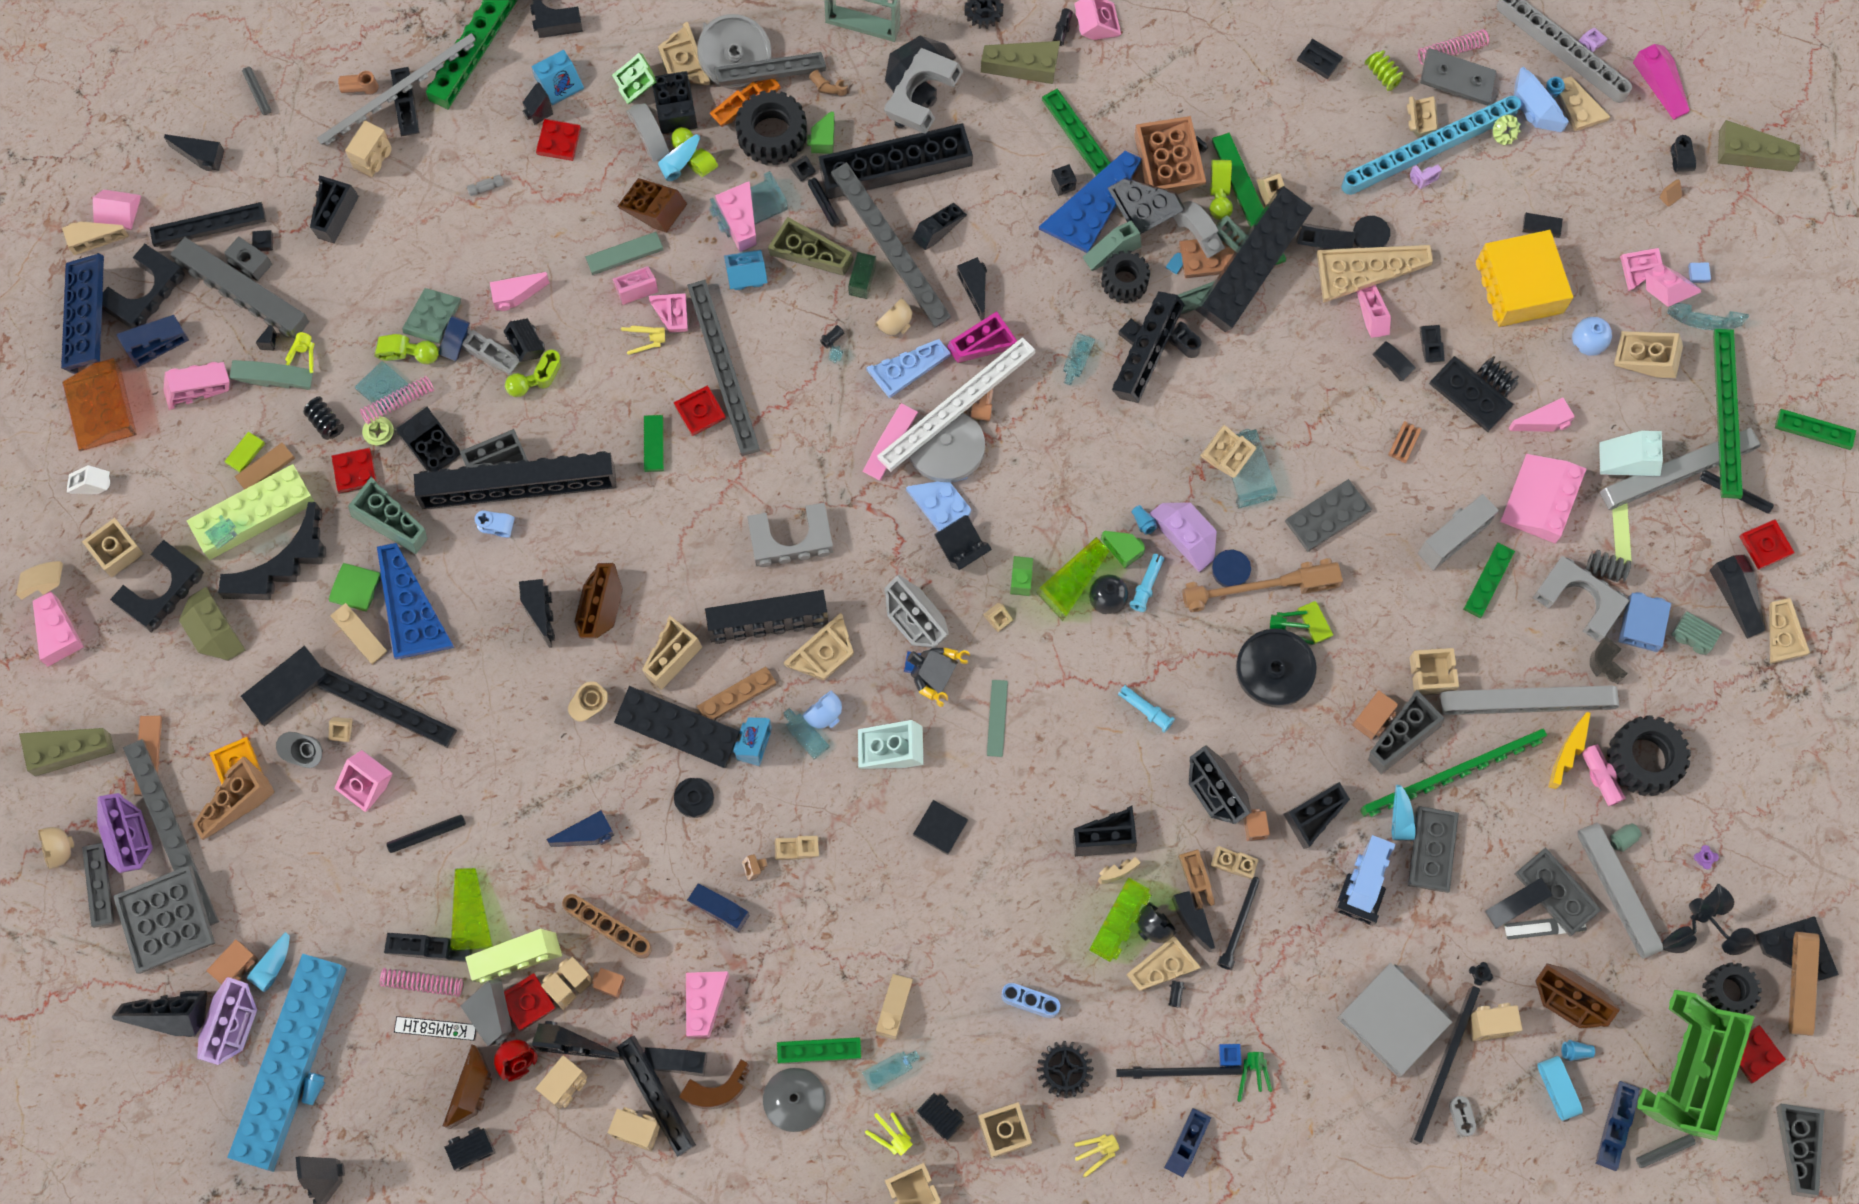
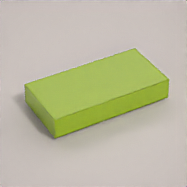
[224,431,265,473]
[1297,601,1333,644]

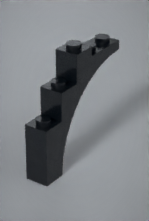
[218,502,326,600]

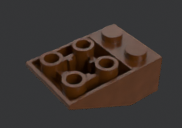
[617,178,687,233]

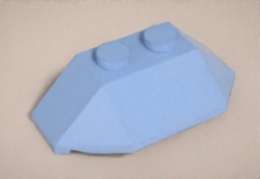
[1513,66,1569,132]

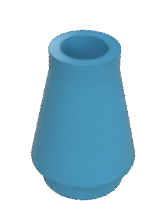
[1546,77,1565,100]
[1131,505,1157,535]
[1561,1040,1595,1061]
[301,1072,325,1105]

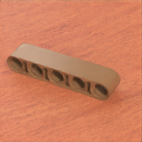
[562,894,652,959]
[1788,932,1819,1036]

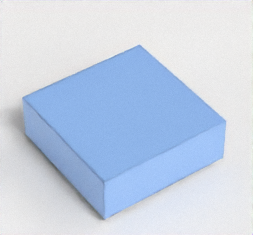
[1688,262,1711,283]

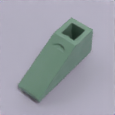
[1083,221,1142,271]

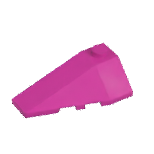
[1633,44,1690,120]

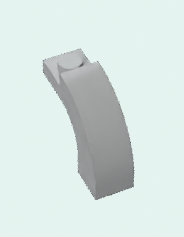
[626,103,670,162]
[1173,201,1225,258]

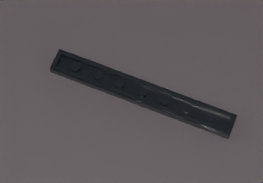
[315,667,457,748]
[1410,986,1480,1145]

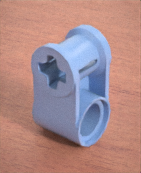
[475,510,515,538]

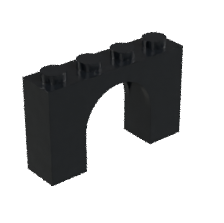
[530,0,583,38]
[102,243,185,329]
[110,539,204,633]

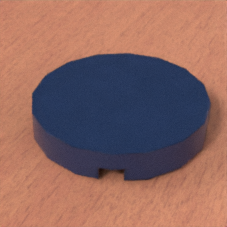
[1212,549,1251,587]

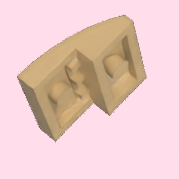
[1200,425,1256,478]
[16,561,63,600]

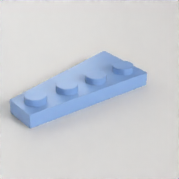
[866,339,951,398]

